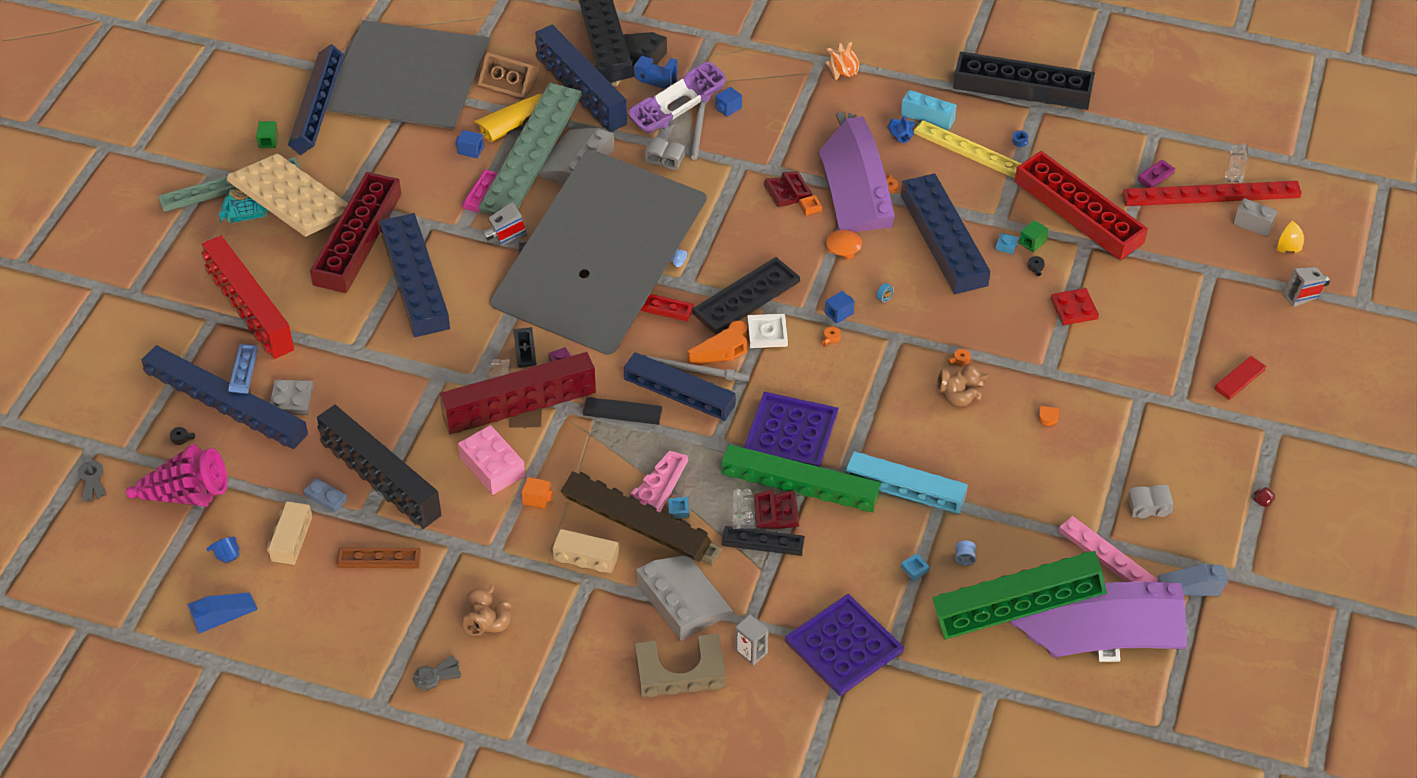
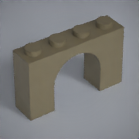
[635,633,726,697]

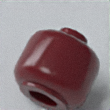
[1253,487,1275,507]

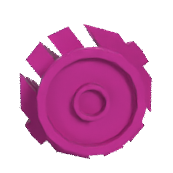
[126,444,228,507]

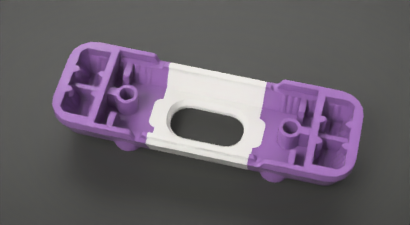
[629,62,726,134]

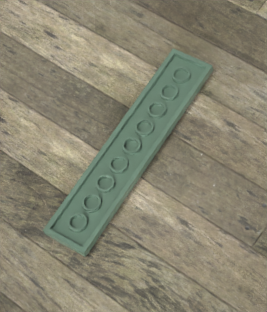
[479,82,582,215]

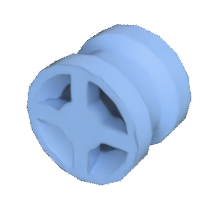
[670,249,687,267]
[955,540,976,566]

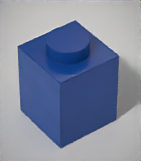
[715,87,742,117]
[455,130,484,158]
[825,291,854,324]

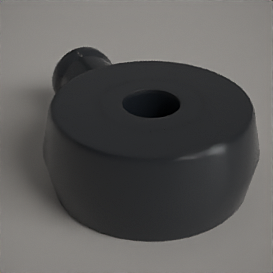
[1027,256,1045,276]
[170,427,195,445]

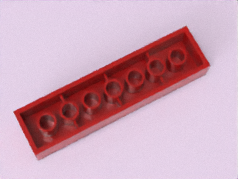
[1014,151,1148,261]
[201,235,294,359]

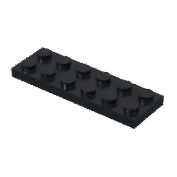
[692,257,800,335]

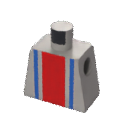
[482,202,528,245]
[1283,267,1330,307]

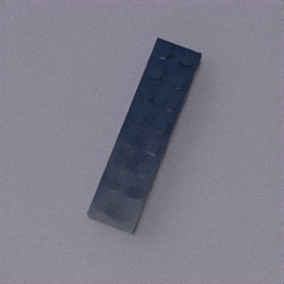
[535,24,627,132]
[901,173,990,294]
[379,213,450,338]

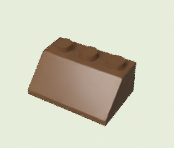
[478,52,539,98]

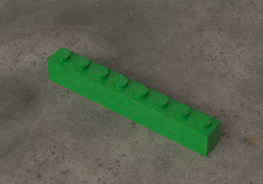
[721,444,881,513]

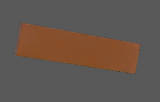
[337,547,421,568]

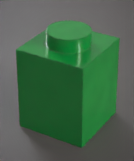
[256,121,279,148]
[1019,220,1049,253]

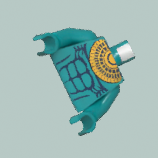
[219,187,269,223]

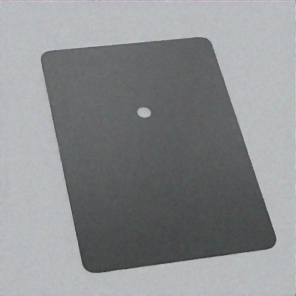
[490,150,707,354]

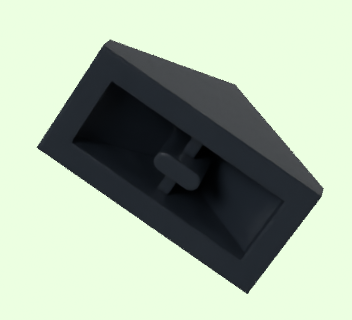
[513,327,537,367]

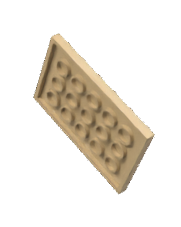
[227,153,348,237]

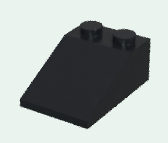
[623,32,667,66]

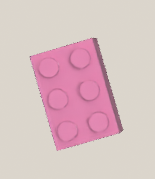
[458,425,525,495]

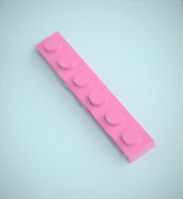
[1059,516,1158,582]

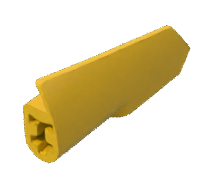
[474,94,543,143]

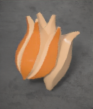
[826,42,859,80]

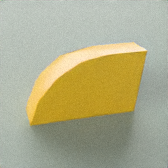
[1276,221,1304,253]

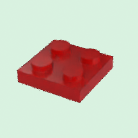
[1051,288,1099,326]

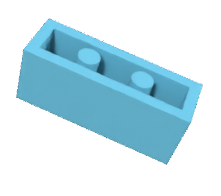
[901,90,957,131]

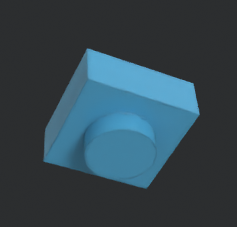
[995,233,1019,255]
[668,497,689,519]
[900,553,930,581]

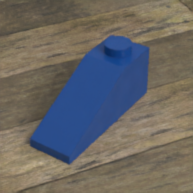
[187,592,258,634]

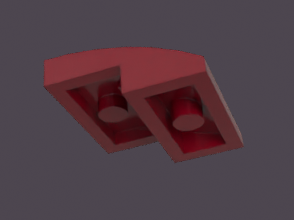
[764,171,812,207]
[754,490,799,529]

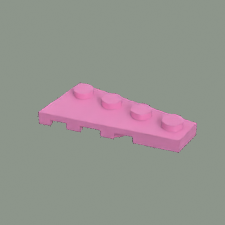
[631,451,688,513]

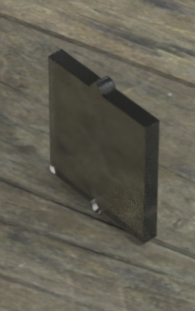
[509,408,542,429]

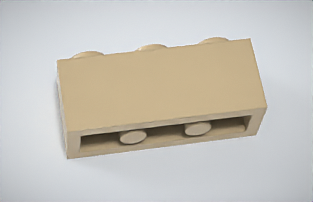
[267,502,312,565]
[553,529,619,573]

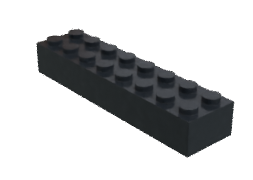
[579,0,635,83]
[953,51,1095,110]
[317,404,442,529]

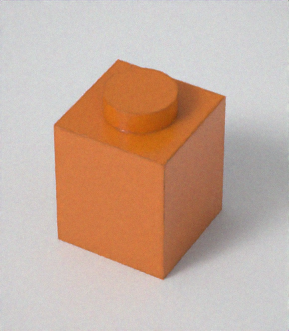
[521,477,554,509]

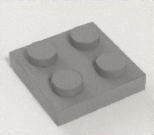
[270,379,314,415]

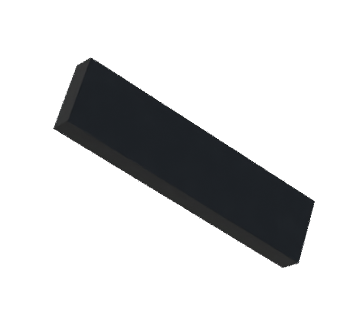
[583,397,662,425]
[722,526,805,556]

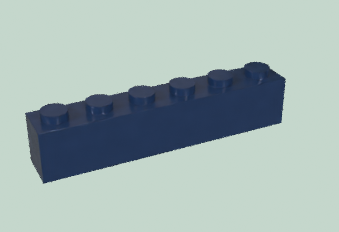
[624,352,736,421]

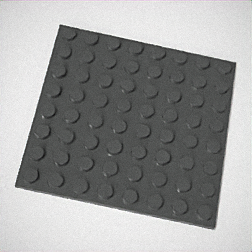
[326,20,490,129]

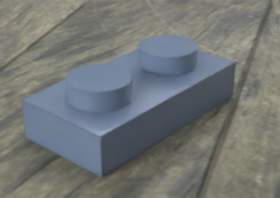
[303,478,347,513]

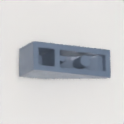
[1157,564,1228,596]

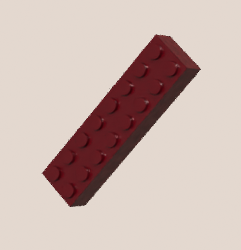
[310,172,401,293]
[439,352,596,435]

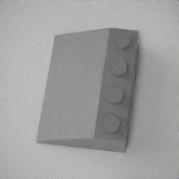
[537,128,614,185]
[636,555,733,641]

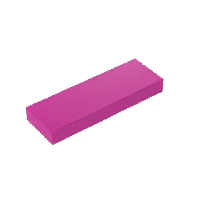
[462,170,498,213]

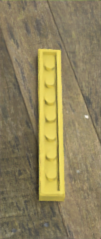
[914,120,1022,178]

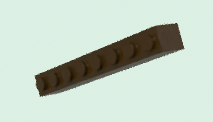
[561,471,712,563]

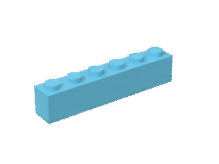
[846,451,968,514]

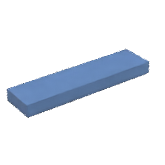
[229,344,258,394]

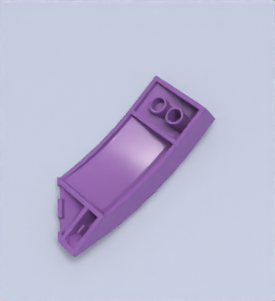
[818,117,895,232]
[1010,581,1187,659]

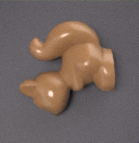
[937,364,988,407]
[462,584,511,636]

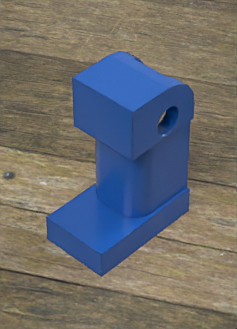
[634,56,678,90]

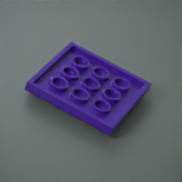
[744,392,839,467]
[785,594,904,696]

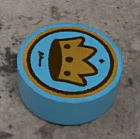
[877,283,894,303]

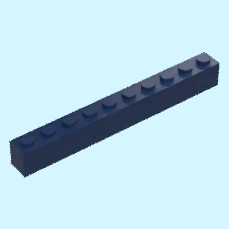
[141,345,308,450]

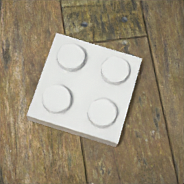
[748,314,788,348]

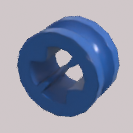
[1012,131,1028,147]

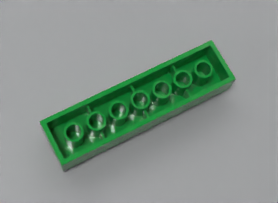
[932,551,1107,640]

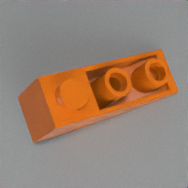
[688,326,747,365]

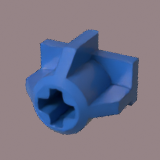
[887,115,915,143]
[206,537,239,563]

